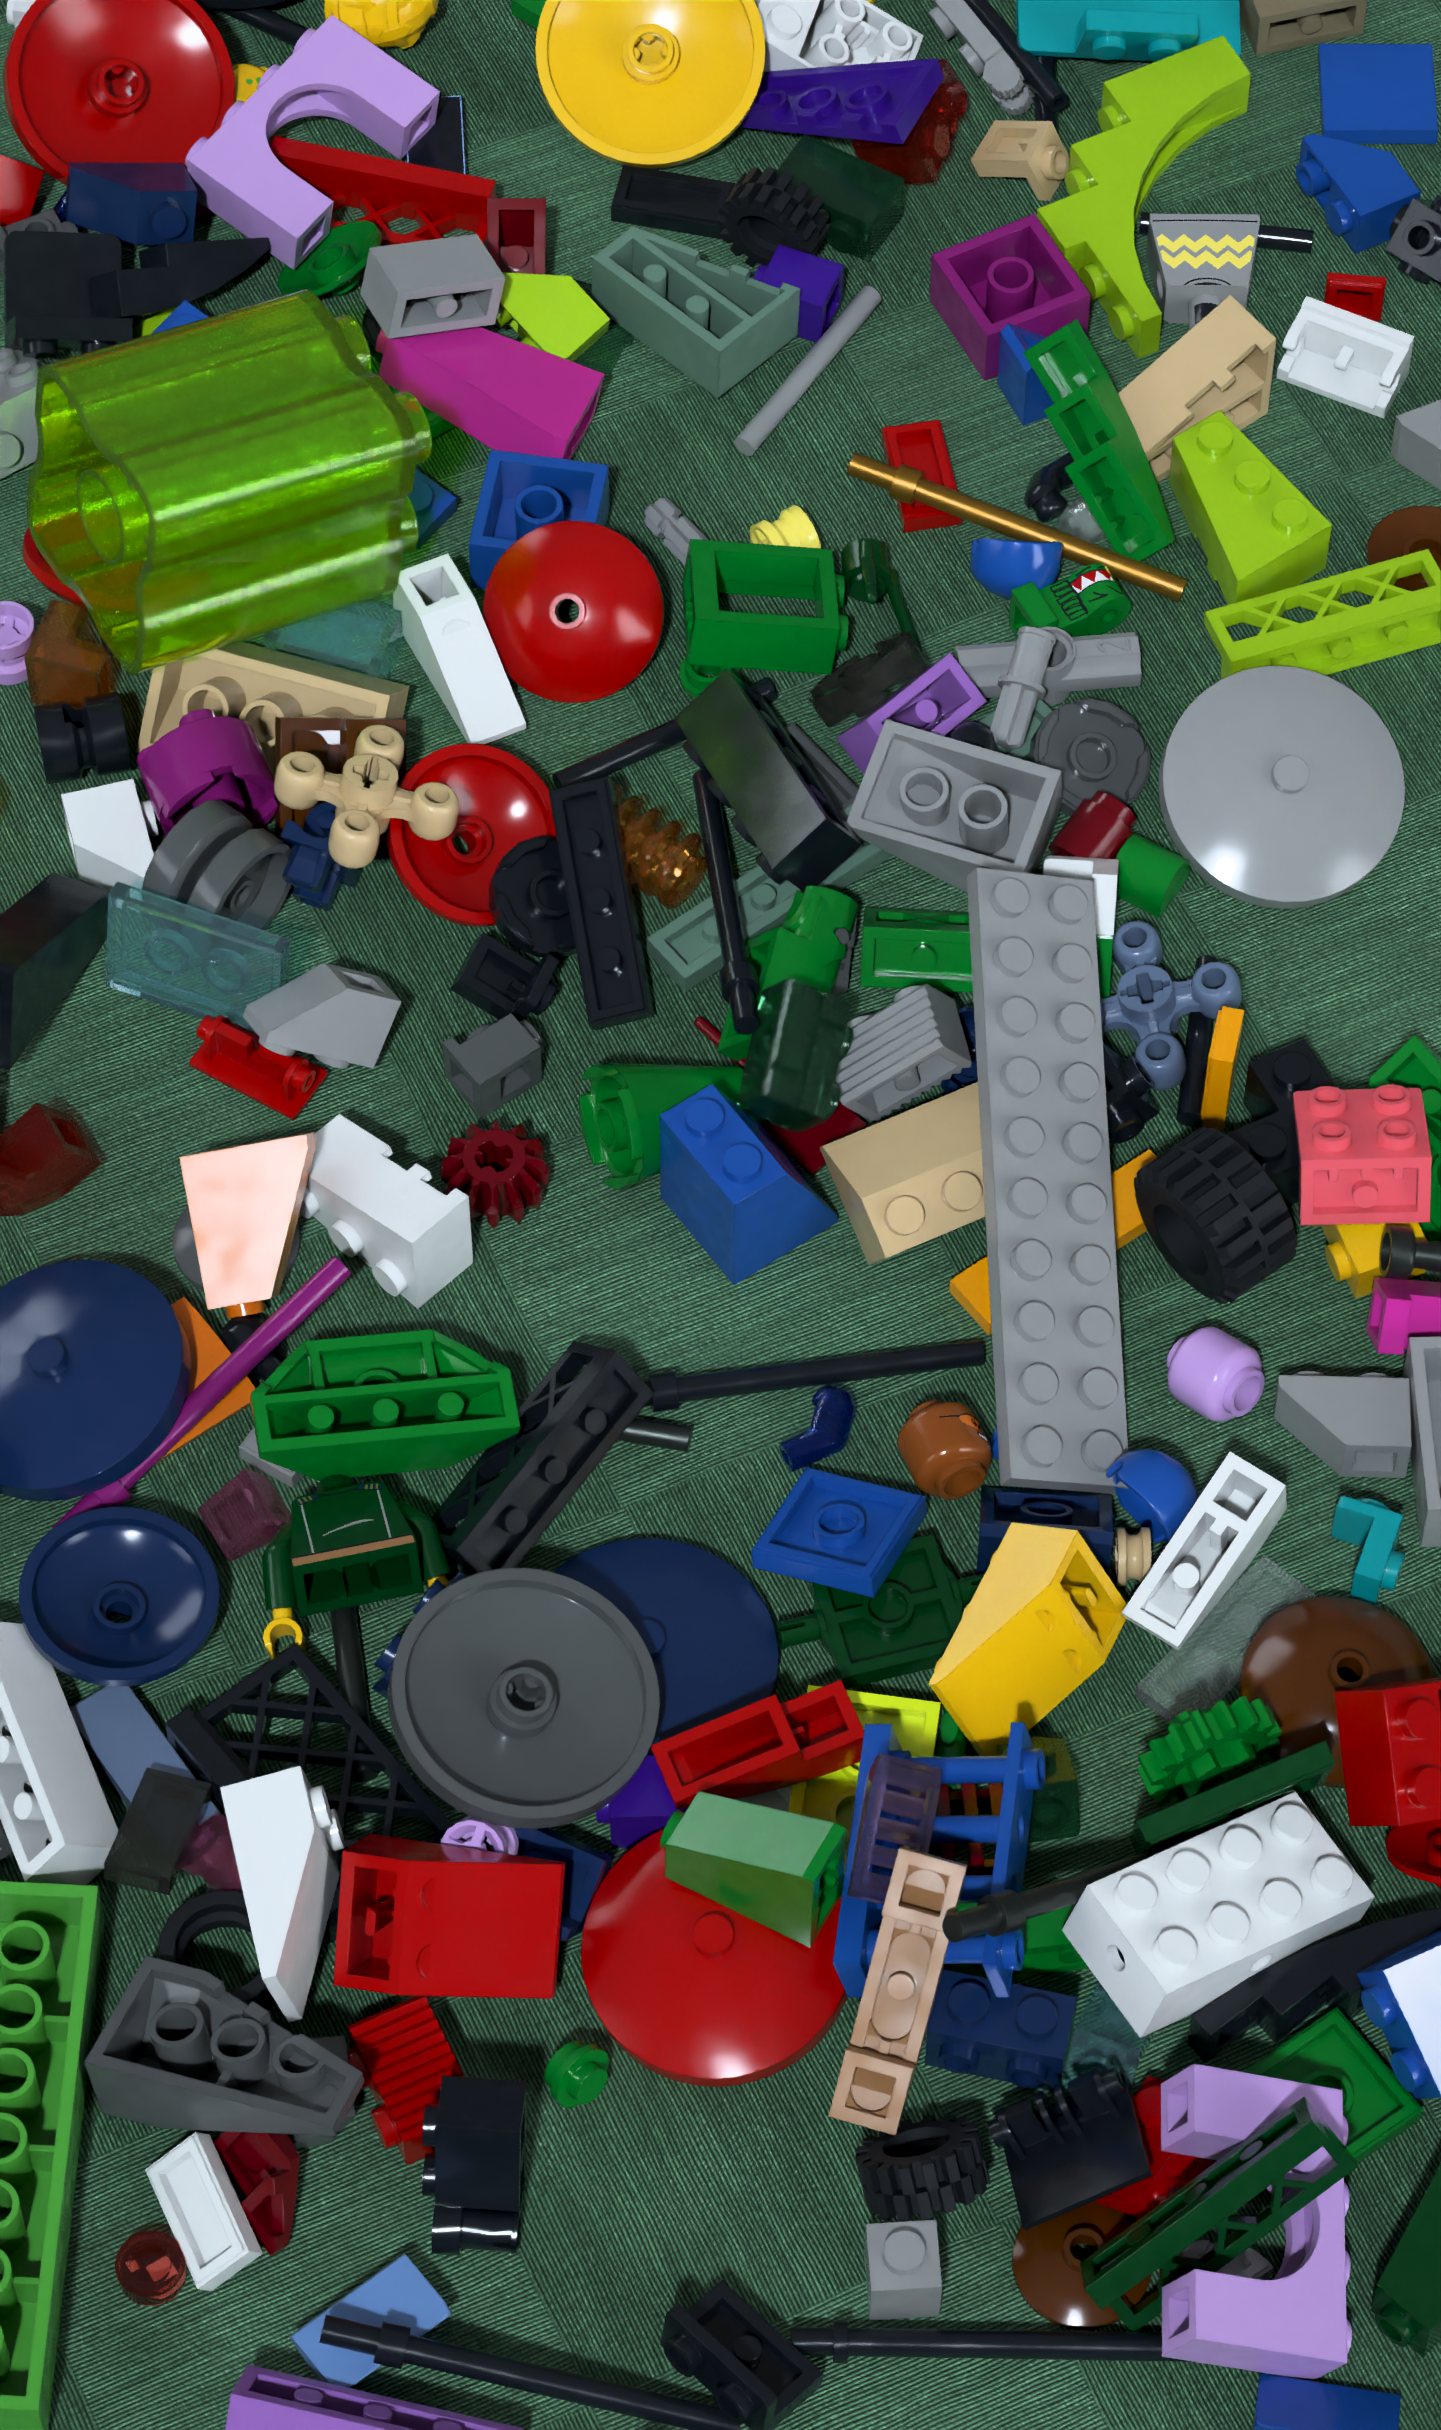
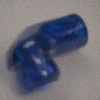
[779,1386,855,1472]

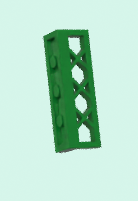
[860,907,1113,999]

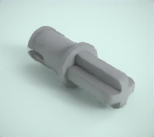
[990,626,1057,750]

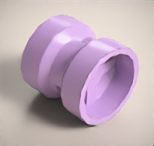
[0,601,39,685]

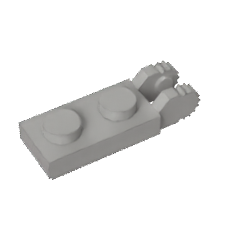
[928,0,1034,117]

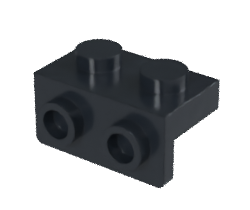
[660,2280,823,2430]

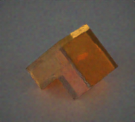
[24,599,115,708]

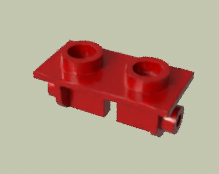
[188,1015,328,1121]

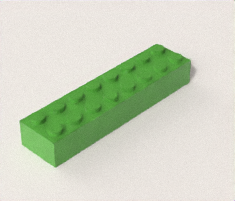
[0,1881,105,2430]

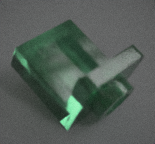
[997,1736,1080,1843]

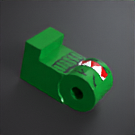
[1009,563,1132,638]

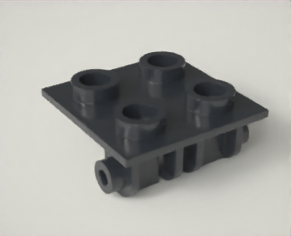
[987,2066,1153,2230]

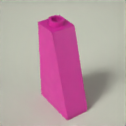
[375,327,605,460]

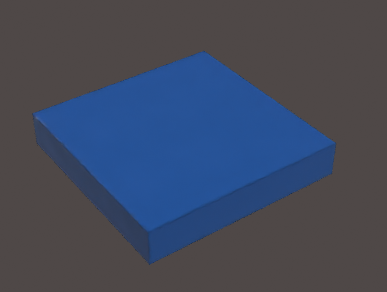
[1317,44,1438,144]
[751,1467,927,1598]

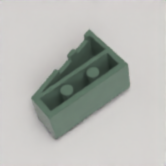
[591,226,801,398]

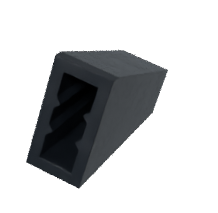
[0,872,109,1070]

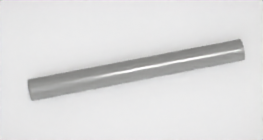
[734,285,882,456]

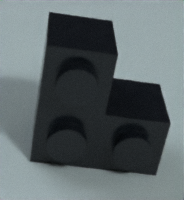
[1225,1039,1335,1207]

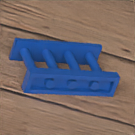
[833,1722,1046,1997]

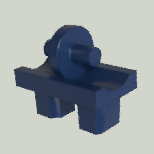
[281,802,362,911]

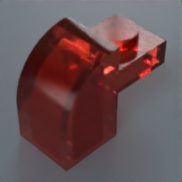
[0,1103,101,1216]

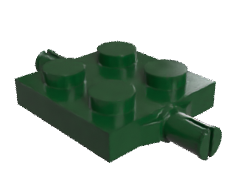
[775,1533,985,1689]

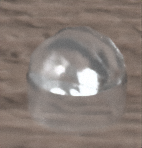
[1058,496,1106,544]

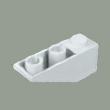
[393,553,526,745]

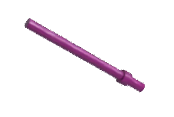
[52,1256,351,1529]

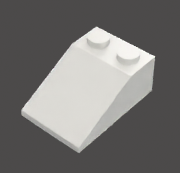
[220,1766,345,2023]

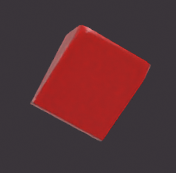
[1324,272,1386,322]

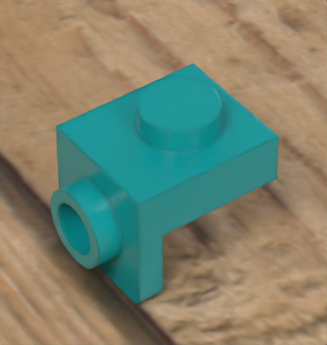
[1331,1496,1406,1606]

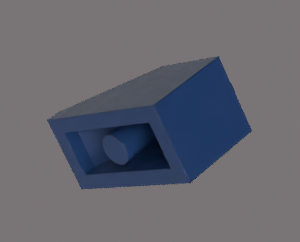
[65,162,197,245]

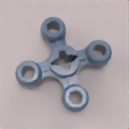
[1100,921,1242,1091]

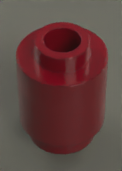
[1048,791,1136,859]

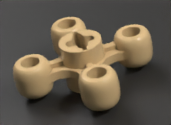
[274,724,459,869]

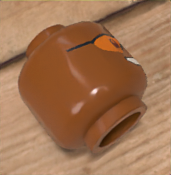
[897,1400,993,1500]

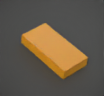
[1201,1006,1245,1130]

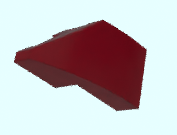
[214,2131,300,2256]

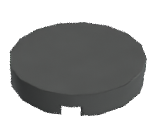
[1028,698,1151,816]

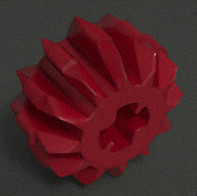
[441,1116,549,1230]

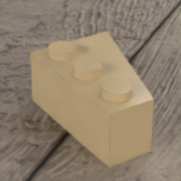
[1118,295,1277,483]

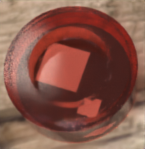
[115,2231,187,2306]

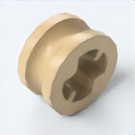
[1115,1527,1152,1587]

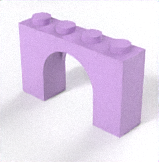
[185,15,440,270]
[1161,2064,1352,2381]

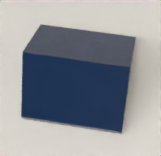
[976,1487,1113,1576]

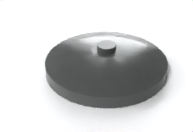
[388,1568,660,1829]

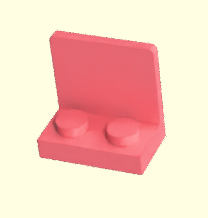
[1293,1084,1432,1225]

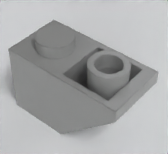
[242,963,402,1069]
[1274,1371,1412,1478]

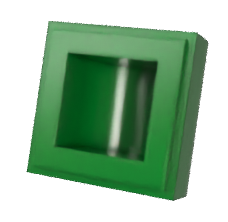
[1115,834,1191,918]

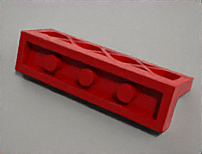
[270,136,496,248]

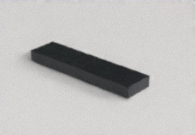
[549,776,654,1030]

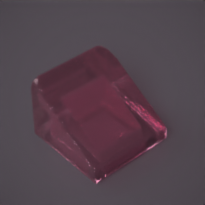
[197,1468,291,1561]

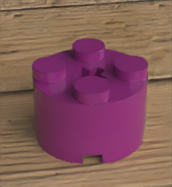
[136,709,278,837]

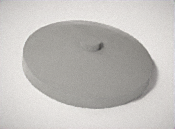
[1158,666,1405,909]

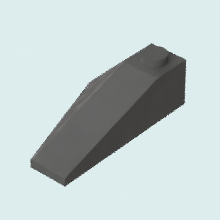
[84,1956,365,2136]

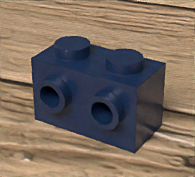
[925,1969,1077,2091]

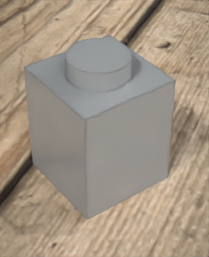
[864,2220,942,2321]

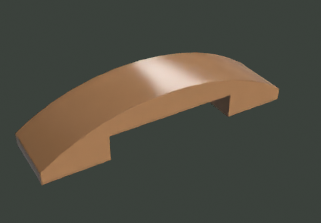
[828,1846,968,2136]

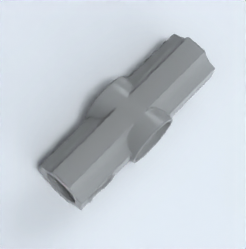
[954,626,1142,706]

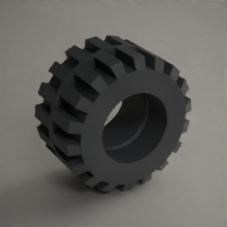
[1134,1127,1297,1304]

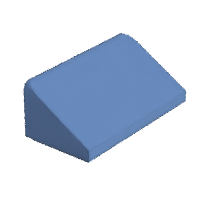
[289,2254,452,2388]

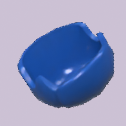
[970,538,1063,600]
[1106,1449,1199,1545]

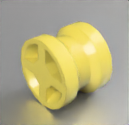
[749,505,821,549]

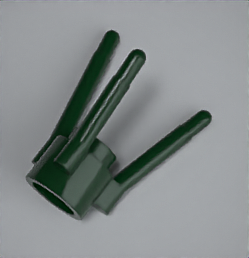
[835,538,927,672]

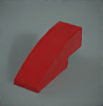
[650,1679,864,1808]

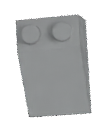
[846,719,1062,892]

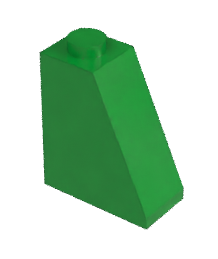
[660,1791,847,1948]

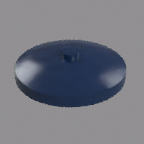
[0,1260,191,1501]
[553,1538,779,1755]

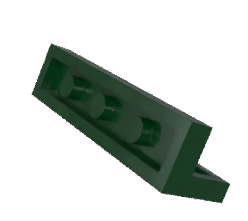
[1080,2097,1358,2332]

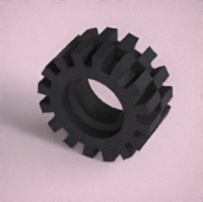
[716,167,830,268]
[855,2114,990,2221]

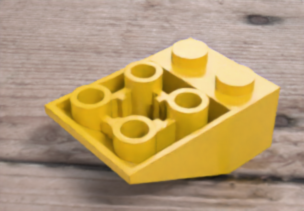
[928,1522,1127,1756]

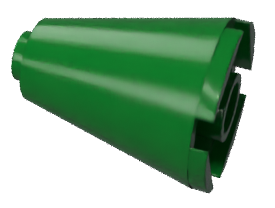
[579,1063,762,1190]

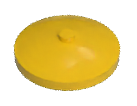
[535,0,765,168]

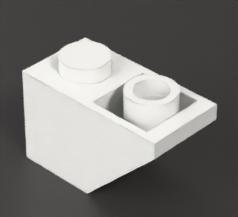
[61,779,159,909]

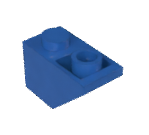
[1296,133,1421,254]

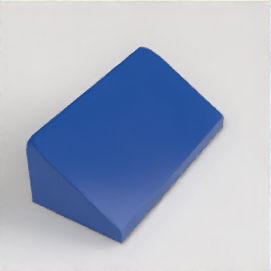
[1252,2373,1401,2430]

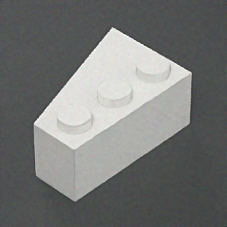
[299,1114,473,1309]

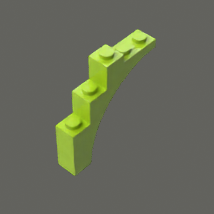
[1037,35,1251,359]

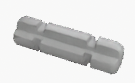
[644,497,709,566]

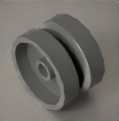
[141,800,292,961]

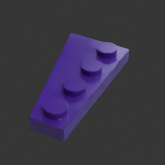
[739,58,944,144]

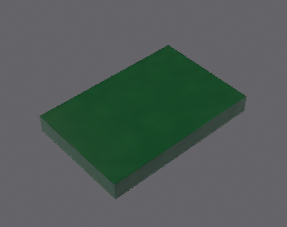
[1130,1740,1335,1855]

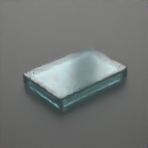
[106,882,290,1034]

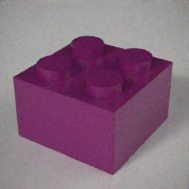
[929,214,1091,381]

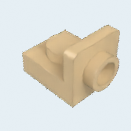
[971,120,1070,201]

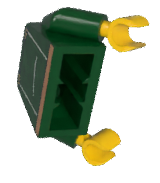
[262,1474,452,1660]

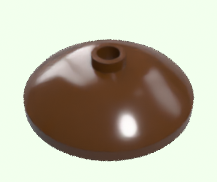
[1239,1596,1436,1788]

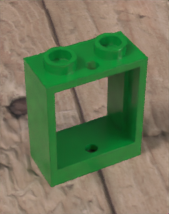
[682,539,849,675]

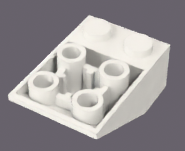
[754,0,924,72]

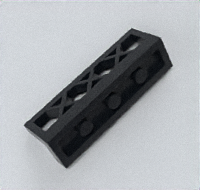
[431,1341,654,1576]

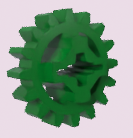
[1137,1696,1282,1805]

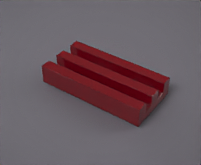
[934,1783,1003,1875]

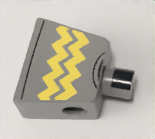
[1146,213,1260,330]

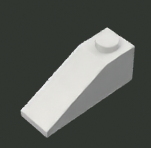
[1122,1452,1287,1650]

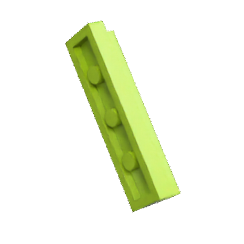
[1204,549,1441,679]

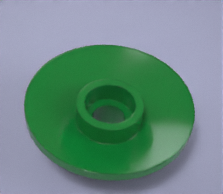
[278,220,382,300]

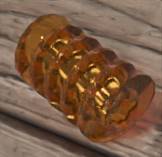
[613,783,707,909]

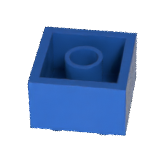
[469,450,610,601]

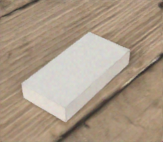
[145,2132,263,2291]

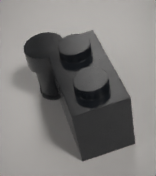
[422,2076,527,2256]

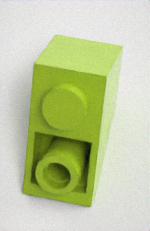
[495,272,610,362]

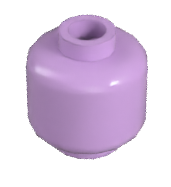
[1167,1326,1265,1422]

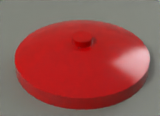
[3,0,235,185]
[581,1829,848,2087]

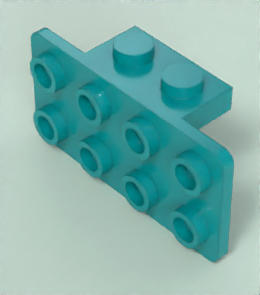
[1016,0,1241,62]

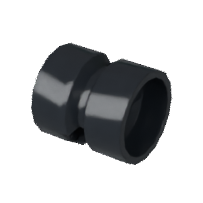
[33,692,132,784]

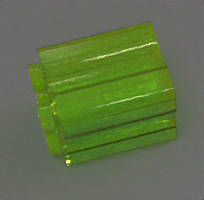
[26,289,432,675]

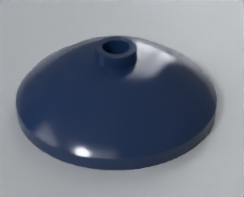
[19,1507,219,1686]

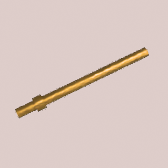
[847,452,1188,602]

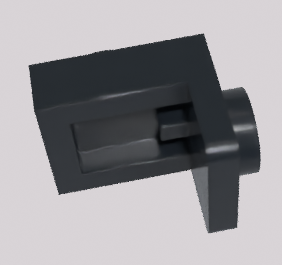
[450,932,559,1022]

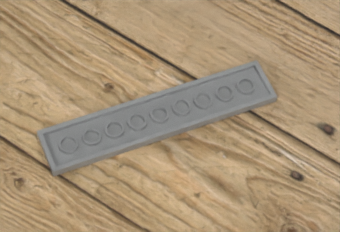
[967,867,1129,1494]

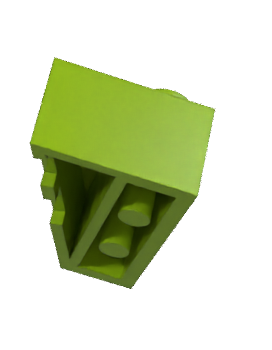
[1169,410,1332,605]

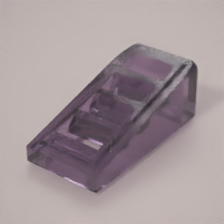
[847,1754,943,1905]

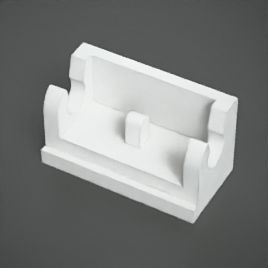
[1276,296,1414,419]

